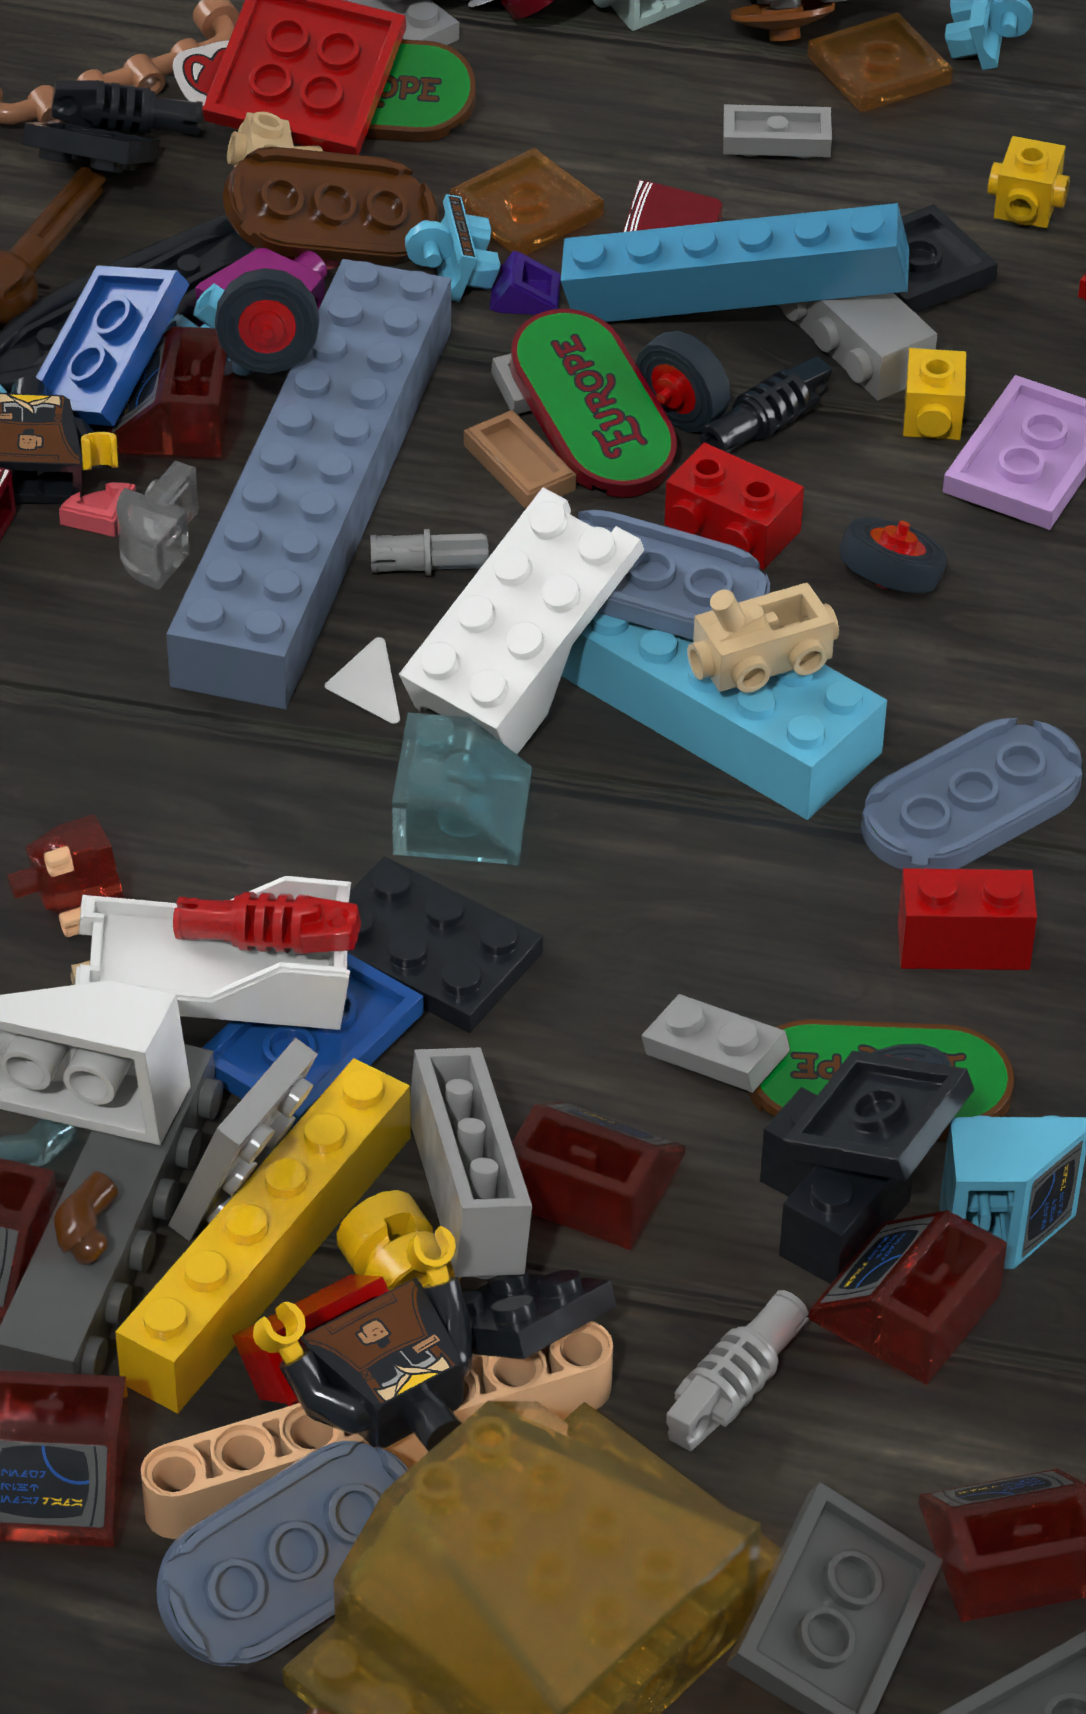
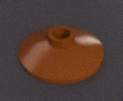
[730,0,835,41]

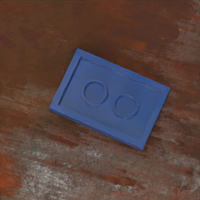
[36,266,190,426]
[202,952,424,1129]

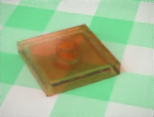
[807,13,953,113]
[450,148,604,255]

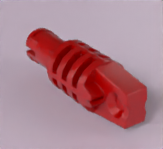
[173,892,361,955]

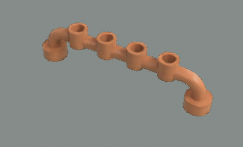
[0,0,239,125]

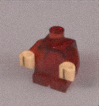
[7,814,124,937]

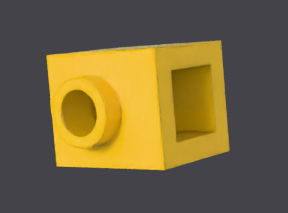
[903,348,966,440]

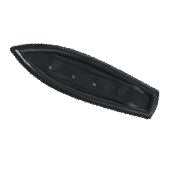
[0,214,257,393]

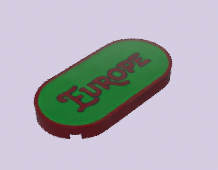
[510,309,677,498]

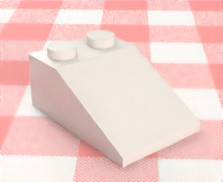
[0,980,191,1145]

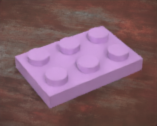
[943,375,1086,530]

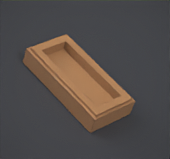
[464,410,576,509]

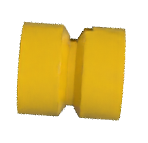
[336,1190,460,1291]

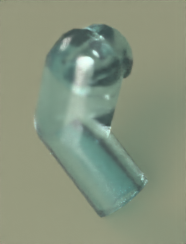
[0,1118,77,1170]

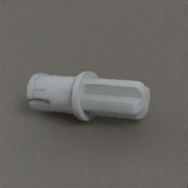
[370,529,489,576]

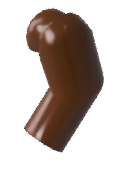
[54,1171,118,1265]

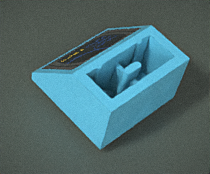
[939,1116,1086,1269]

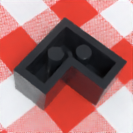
[760,1087,914,1286]

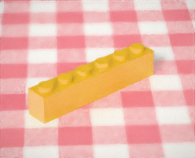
[115,1058,411,1414]

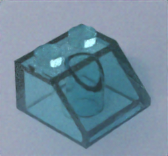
[392,712,532,865]

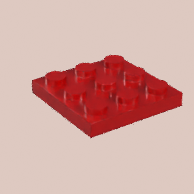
[202,0,407,155]

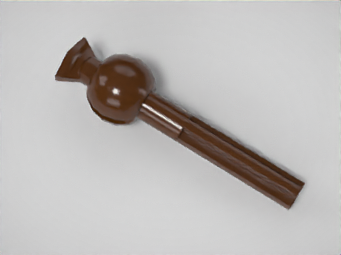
[0,165,106,328]

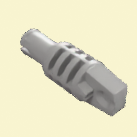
[666,1290,809,1451]

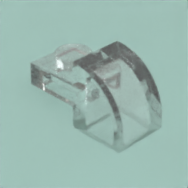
[116,460,198,590]

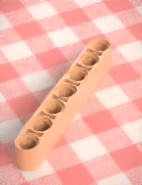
[141,1321,613,1539]

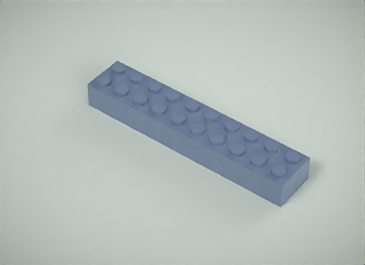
[166,259,451,710]

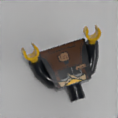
[0,377,118,504]
[253,1226,473,1453]

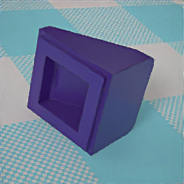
[490,250,561,315]

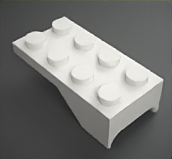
[399,487,644,762]
[75,876,351,1030]

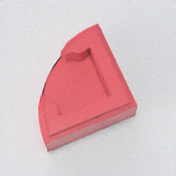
[59,482,136,537]

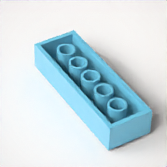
[561,613,887,820]

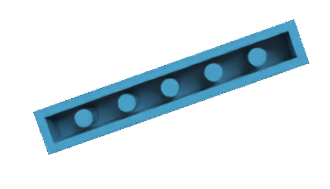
[561,203,909,322]

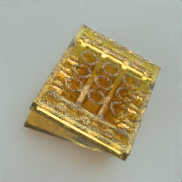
[283,1401,781,1714]

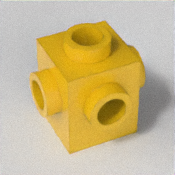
[987,136,1070,228]

